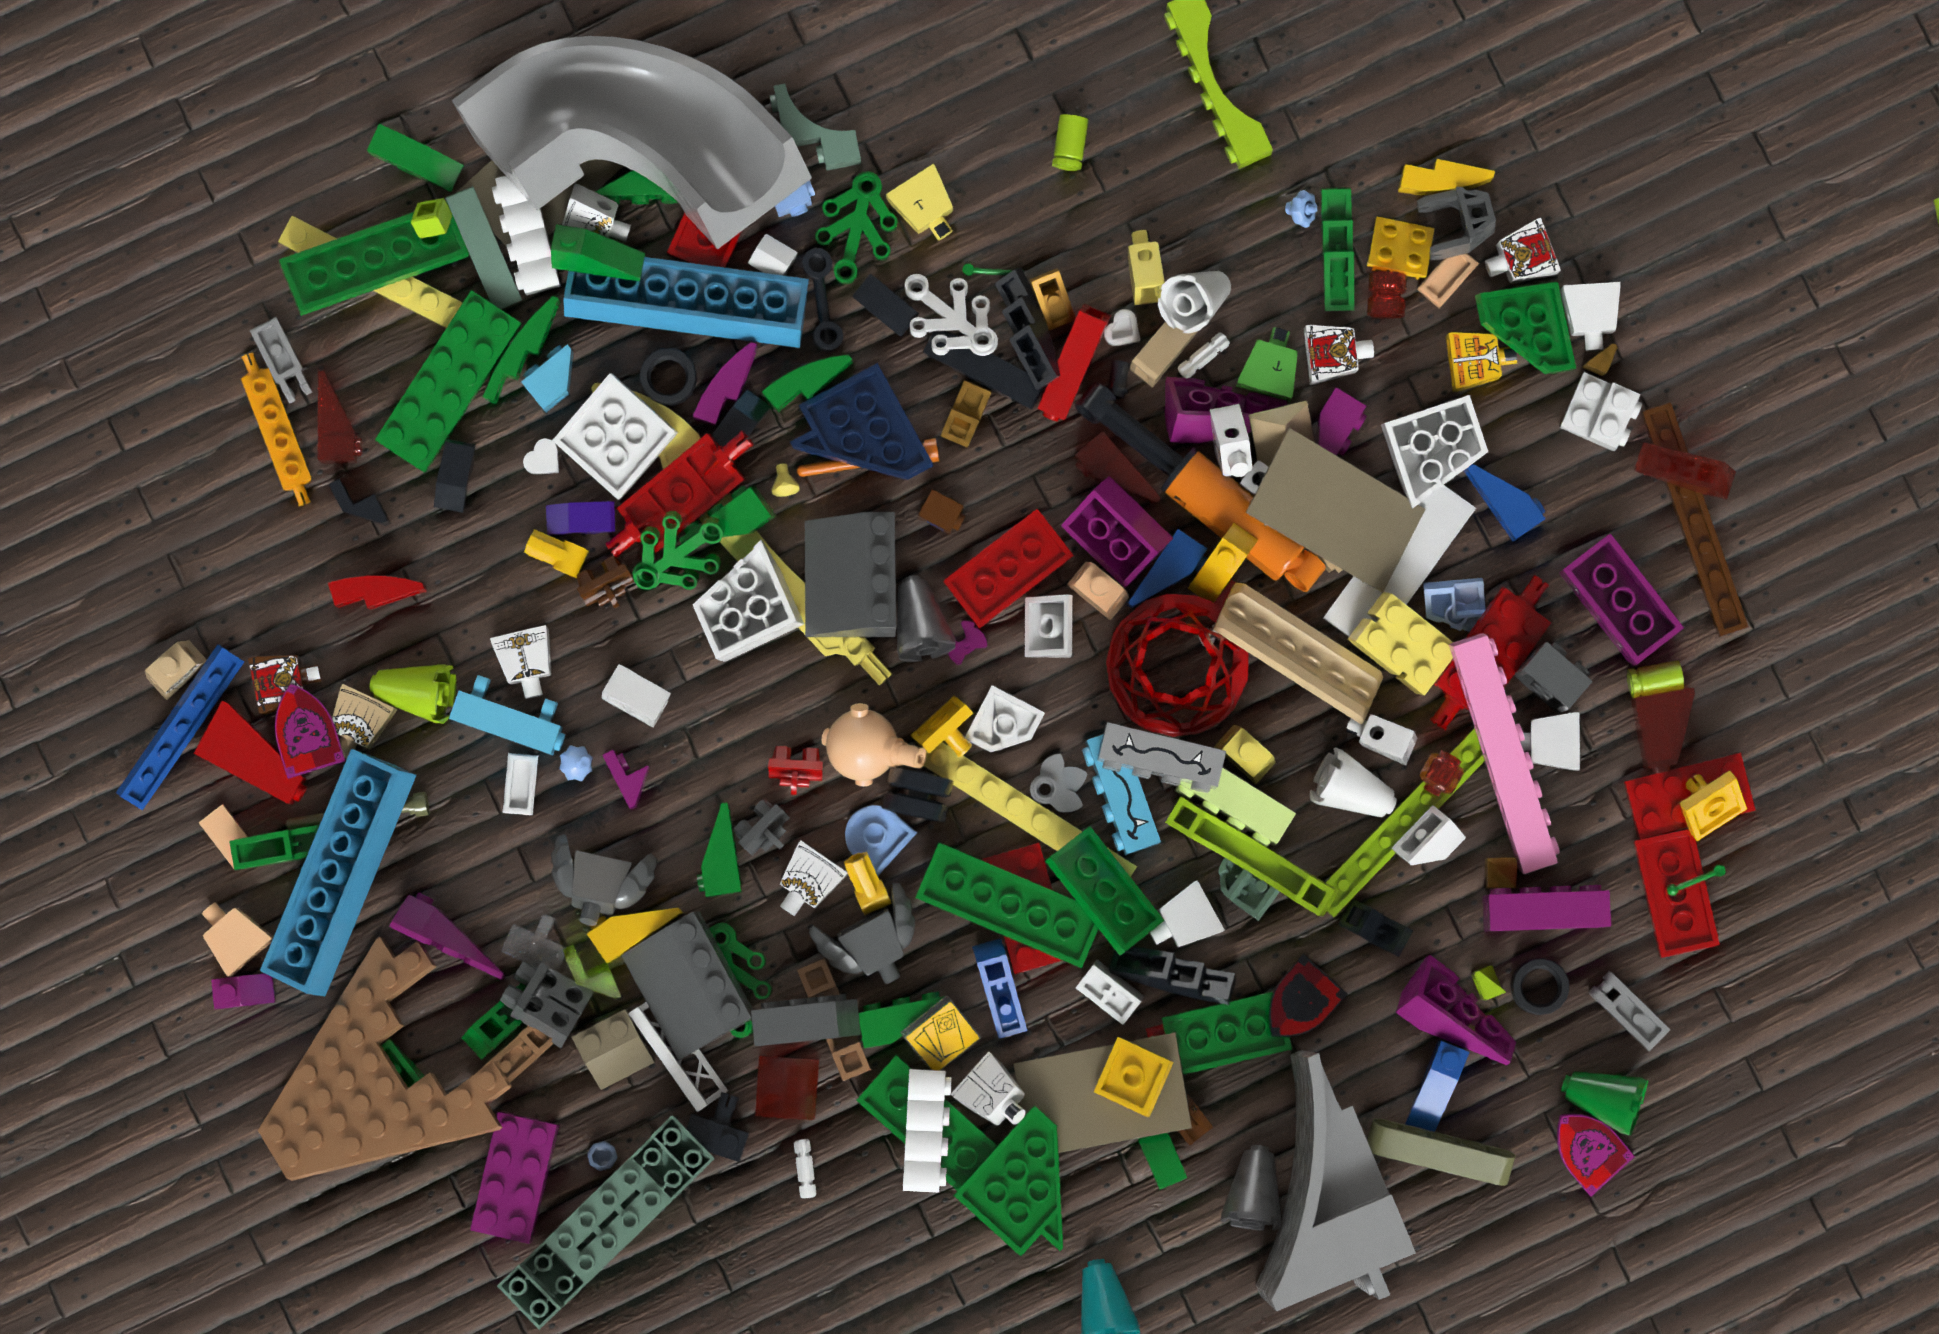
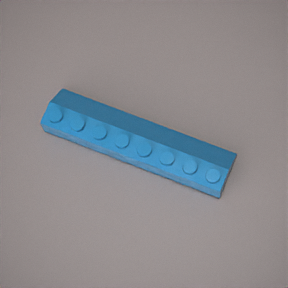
[563,257,809,348]
[260,749,416,997]

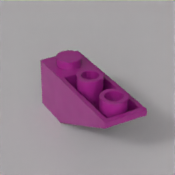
[1317,388,1367,456]

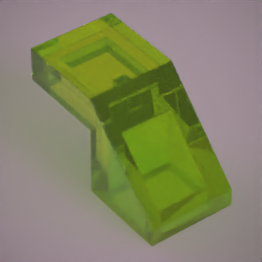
[562,945,621,999]

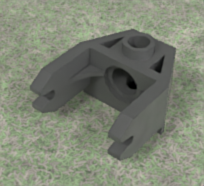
[1417,187,1496,260]

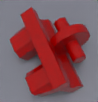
[768,746,823,795]

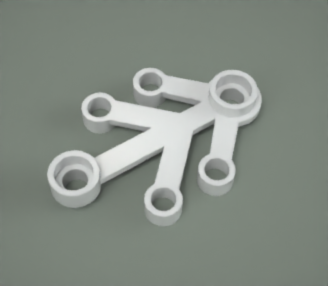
[905,274,998,356]

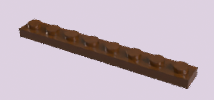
[1641,402,1749,637]

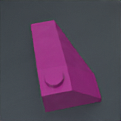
[1165,377,1288,444]
[389,892,506,979]
[1396,955,1516,1065]

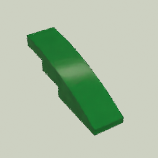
[1321,187,1354,311]
[483,296,561,404]

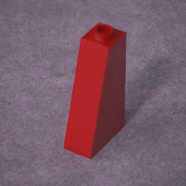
[1037,304,1111,422]
[194,701,307,805]

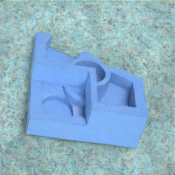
[1423,578,1486,632]

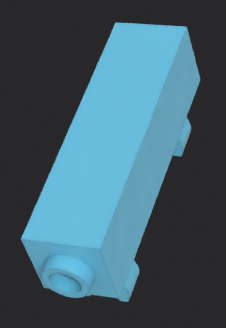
[449,675,565,755]

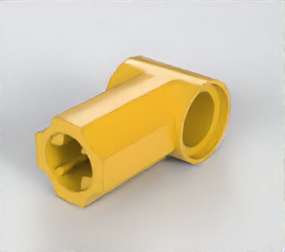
[524,529,589,578]
[844,852,892,916]

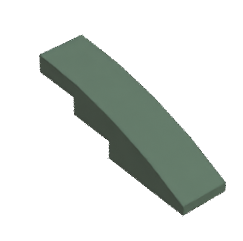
[446,186,522,309]

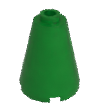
[1561,1071,1648,1136]

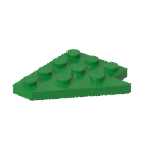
[954,1105,1063,1256]

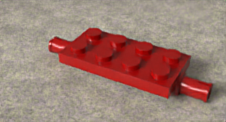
[605,430,754,558]
[1430,575,1551,731]

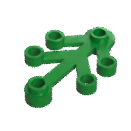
[815,171,898,284]
[632,511,725,590]
[710,923,773,1038]

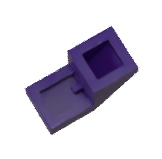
[546,501,615,536]

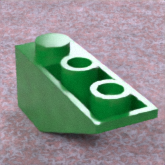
[595,170,678,205]
[679,486,776,543]
[859,991,947,1049]

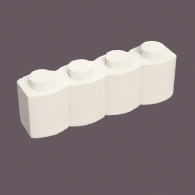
[492,176,561,295]
[903,1069,951,1192]

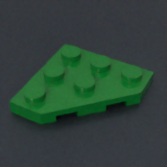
[1475,282,1576,375]

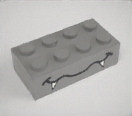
[1097,722,1226,793]

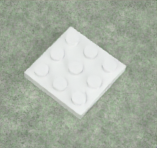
[552,373,678,500]

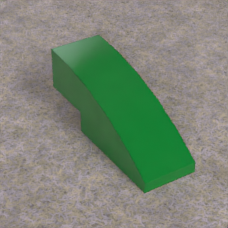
[367,124,464,193]
[762,355,853,413]
[229,825,320,870]
[1137,1133,1187,1190]

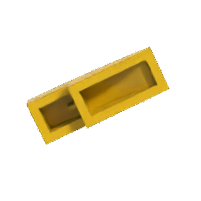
[1398,159,1495,195]

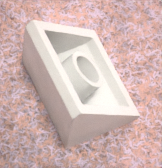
[1025,595,1072,658]

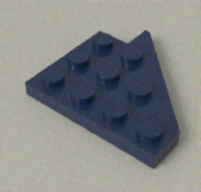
[790,363,934,480]

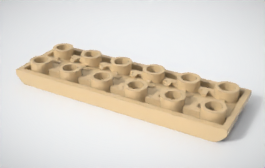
[1212,583,1384,725]

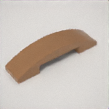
[797,958,871,1081]
[472,1026,553,1083]

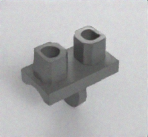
[733,799,790,856]

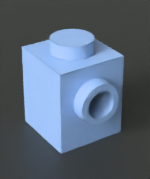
[775,180,815,217]

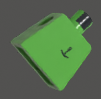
[1236,327,1298,402]

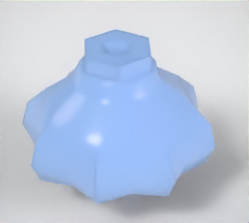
[1285,190,1318,228]
[559,745,593,781]

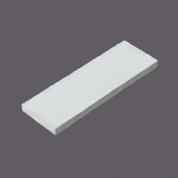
[1323,485,1476,637]

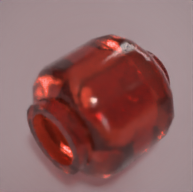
[1419,750,1464,797]

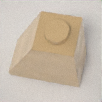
[1130,322,1197,388]

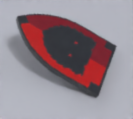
[1268,954,1347,1038]

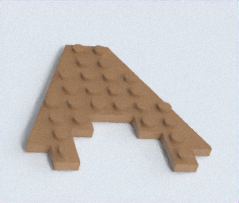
[258,937,512,1181]

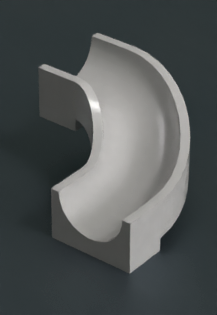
[452,36,812,249]

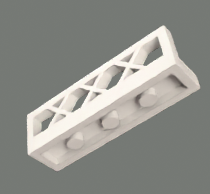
[628,1002,728,1112]

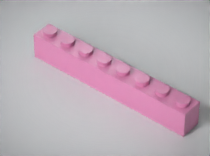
[1449,633,1560,874]

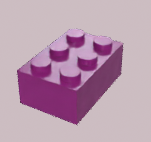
[1061,476,1173,588]

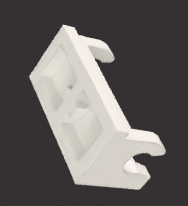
[602,664,671,728]
[1076,960,1144,1025]

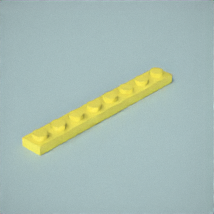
[278,216,463,328]
[923,742,1137,877]

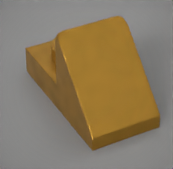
[1030,268,1076,331]

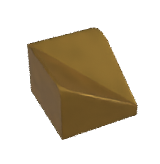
[1485,858,1517,889]

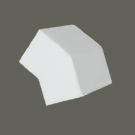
[748,234,798,276]

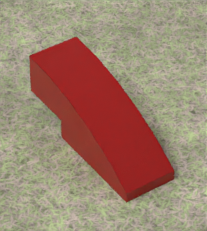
[328,576,427,610]

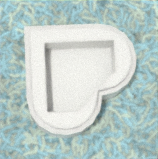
[1104,309,1140,346]
[523,438,559,474]

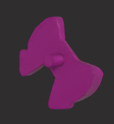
[948,621,988,666]

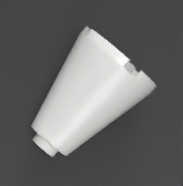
[1158,271,1231,333]
[1310,747,1397,817]

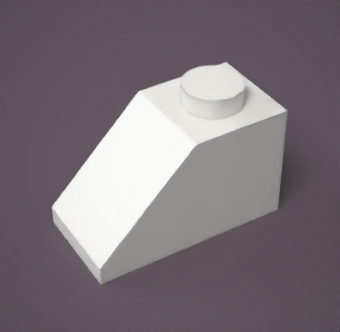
[1392,805,1466,865]

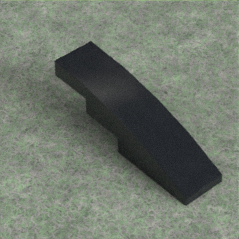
[995,268,1060,390]
[923,331,1044,410]
[1109,946,1236,1005]

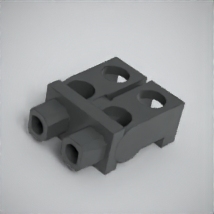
[500,962,594,1048]

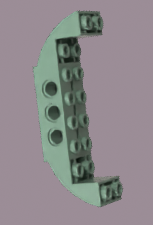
[497,1115,715,1330]

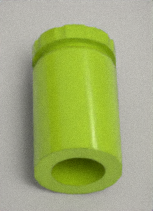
[1052,114,1089,171]
[1627,660,1684,698]

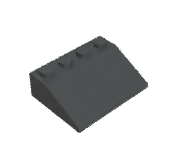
[805,512,896,637]
[621,911,753,1060]

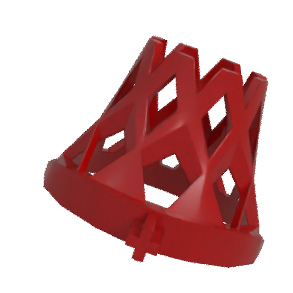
[1106,579,1249,737]

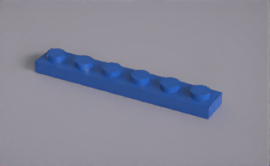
[116,644,244,810]

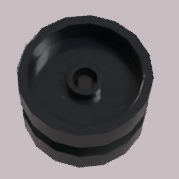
[881,767,954,822]

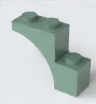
[769,84,861,171]

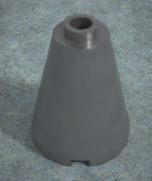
[897,575,956,662]
[1221,1145,1281,1230]

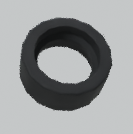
[640,348,697,406]
[1510,958,1570,1015]

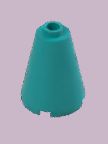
[1081,1259,1140,1334]

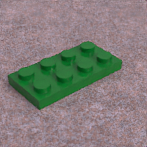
[1045,826,1165,955]
[1161,992,1292,1075]

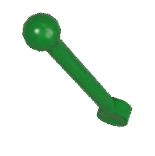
[962,264,1025,276]
[1667,865,1726,896]

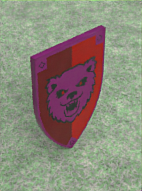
[275,684,346,779]
[1557,1114,1635,1197]

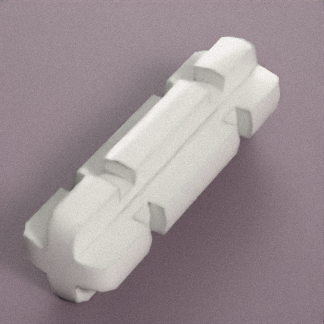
[1178,333,1230,379]
[794,1139,816,1198]

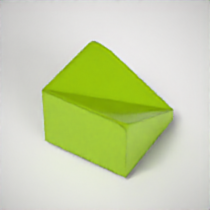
[411,198,452,238]
[1471,966,1506,1000]

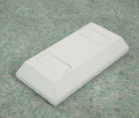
[503,753,538,815]

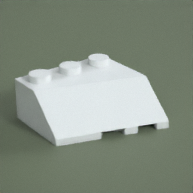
[1381,395,1488,509]
[693,540,804,662]

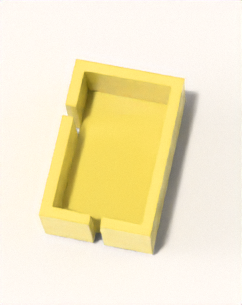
[1347,592,1453,696]

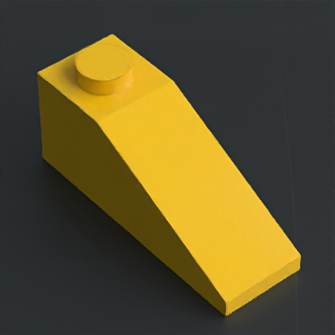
[1188,523,1258,603]
[587,908,683,964]

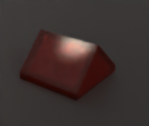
[755,1056,819,1120]

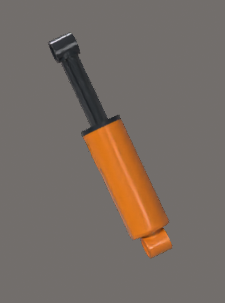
[1075,382,1326,592]

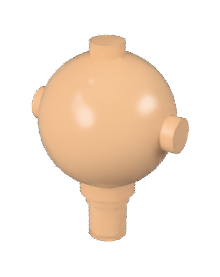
[822,703,926,786]

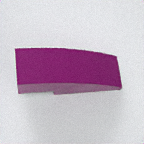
[693,342,758,427]

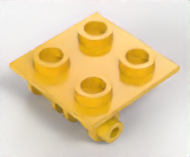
[1367,216,1435,280]

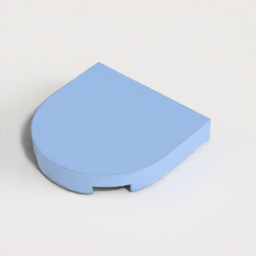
[845,805,917,876]

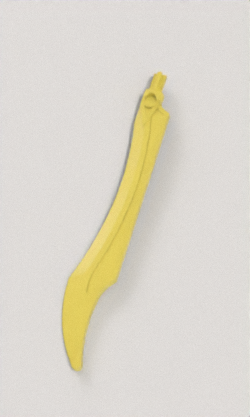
[592,383,892,686]

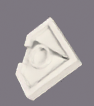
[965,686,1045,753]

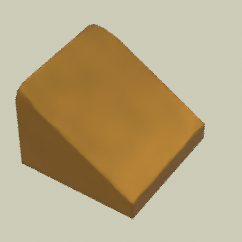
[1582,344,1618,376]

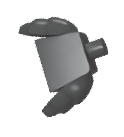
[551,834,658,926]
[809,883,915,984]

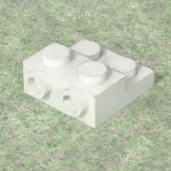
[1559,372,1643,451]

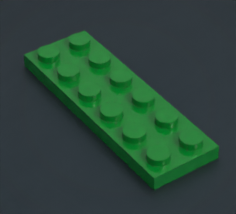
[279,201,469,316]
[375,290,522,473]
[915,843,1098,968]
[856,1055,997,1191]

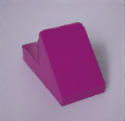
[602,750,650,809]
[211,974,276,1010]

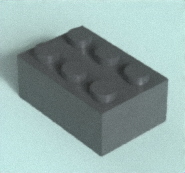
[1514,642,1593,714]
[751,994,861,1046]

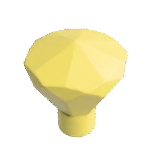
[772,464,800,497]

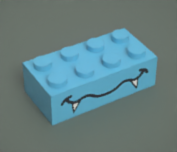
[1082,734,1161,855]

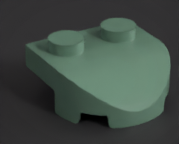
[1218,858,1280,921]

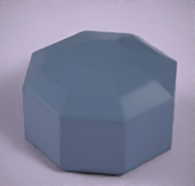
[587,1141,618,1171]

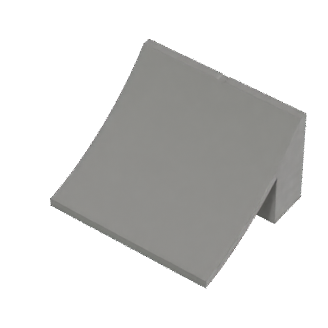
[1256,1050,1416,1311]

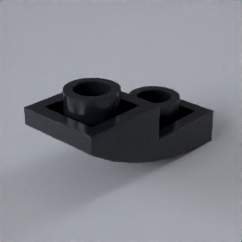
[852,273,919,336]

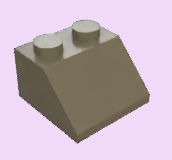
[572,1009,655,1090]

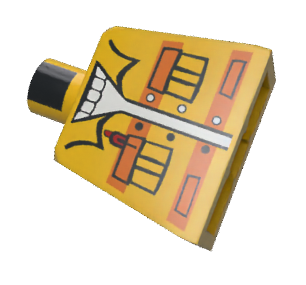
[1446,332,1517,392]

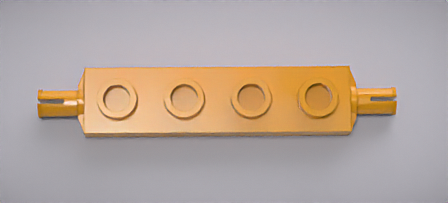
[241,353,311,506]

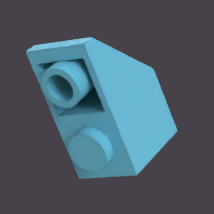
[521,344,573,413]

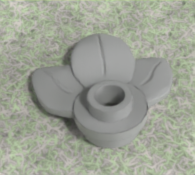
[1030,754,1087,812]

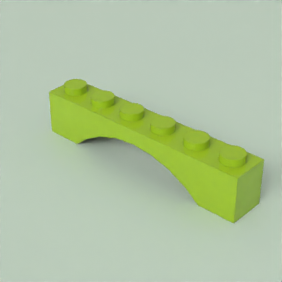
[1164,0,1273,169]
[1165,797,1339,917]

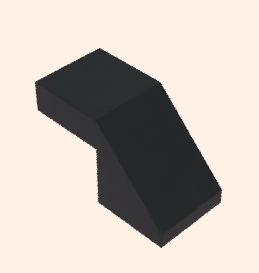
[712,390,771,447]
[434,439,476,513]
[329,479,391,526]
[1338,899,1413,957]

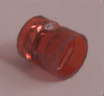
[1367,271,1407,319]

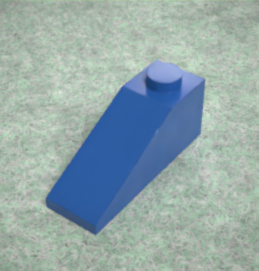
[1463,464,1545,541]
[1127,529,1208,608]
[972,938,1027,1039]
[1405,1040,1469,1132]

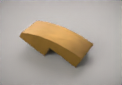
[940,379,992,448]

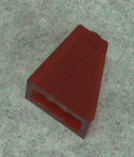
[1631,688,1695,774]

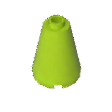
[370,664,457,724]

